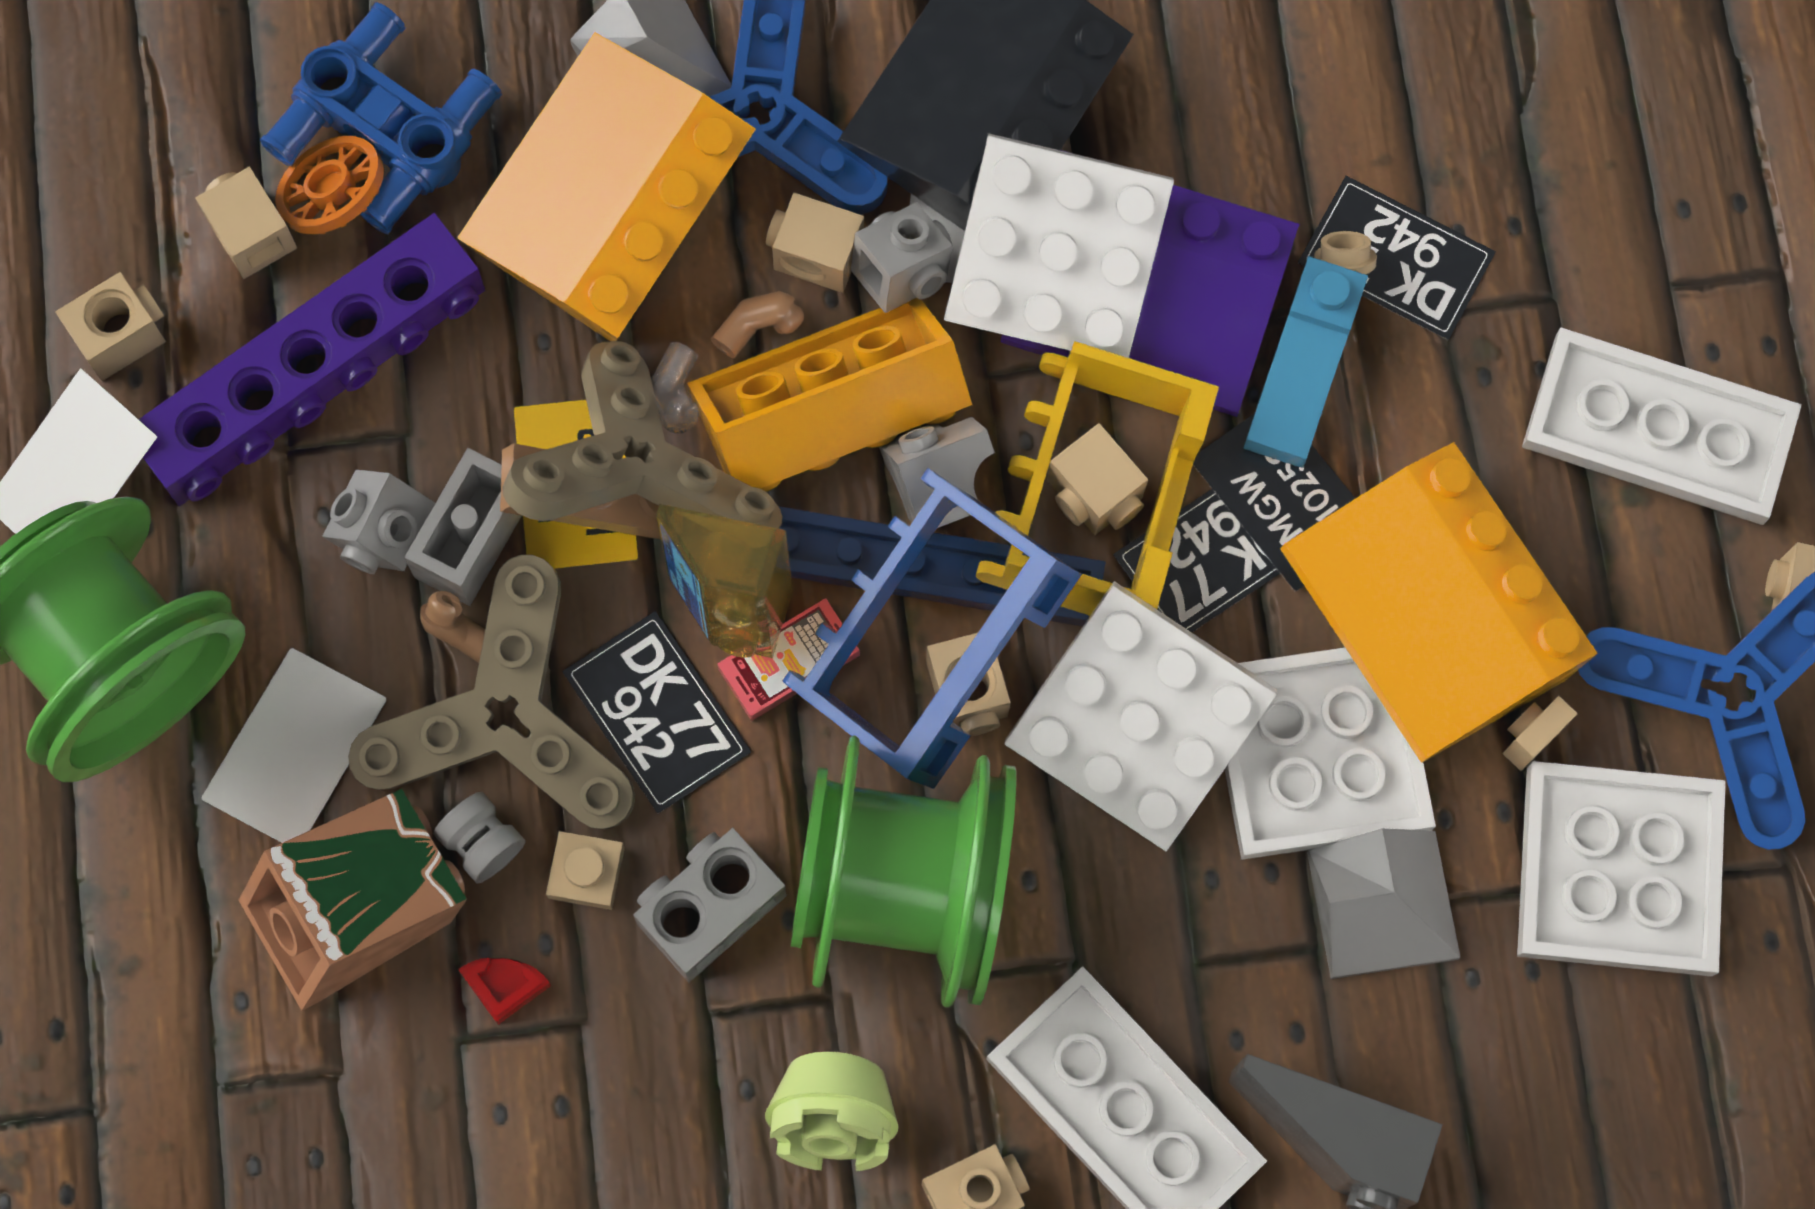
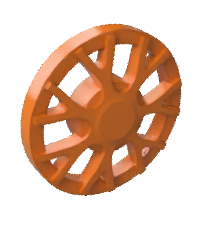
[275,136,384,234]

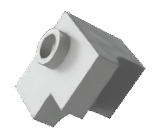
[879,417,995,528]

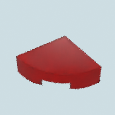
[458,958,552,1025]

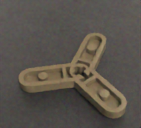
[502,341,783,551]
[348,555,636,829]

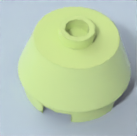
[765,1052,898,1171]

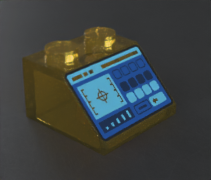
[656,504,793,658]

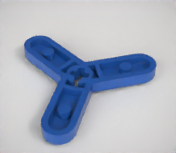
[709,0,888,215]
[1578,572,1815,850]

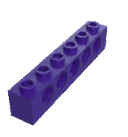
[138,213,486,507]

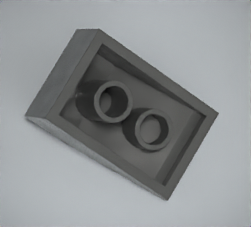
[1228,1054,1443,1209]

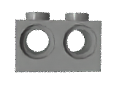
[633,827,786,983]

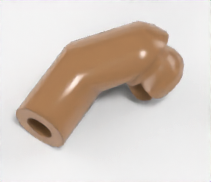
[711,291,804,358]
[420,591,485,663]

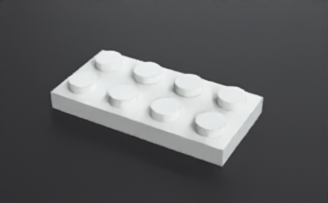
[1522,328,1802,525]
[986,966,1267,1209]

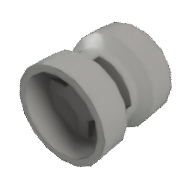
[433,792,526,884]

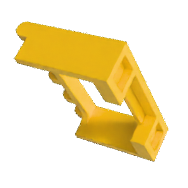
[976,341,1219,616]

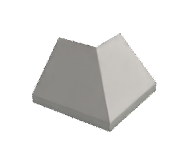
[570,0,731,97]
[1307,828,1460,979]

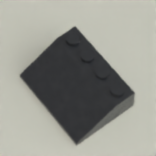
[837,0,1134,231]

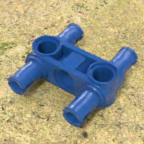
[260,2,502,234]

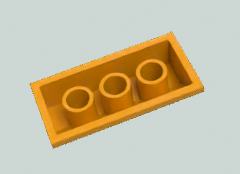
[687,298,972,492]

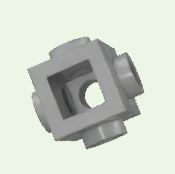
[851,202,953,313]
[322,470,435,574]

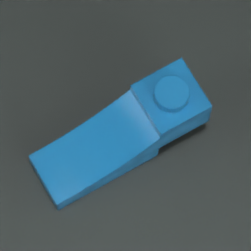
[1243,256,1368,468]

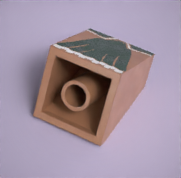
[238,789,467,1011]

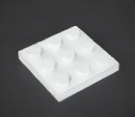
[944,134,1174,358]
[1005,581,1277,851]
[1225,647,1436,860]
[1517,761,1725,976]

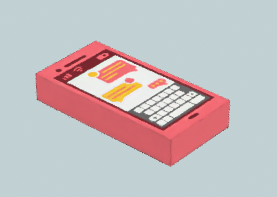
[717,598,860,721]

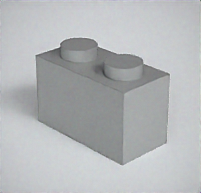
[404,448,521,606]

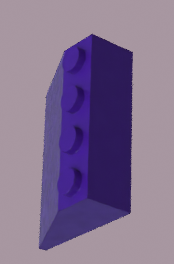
[1001,150,1299,417]

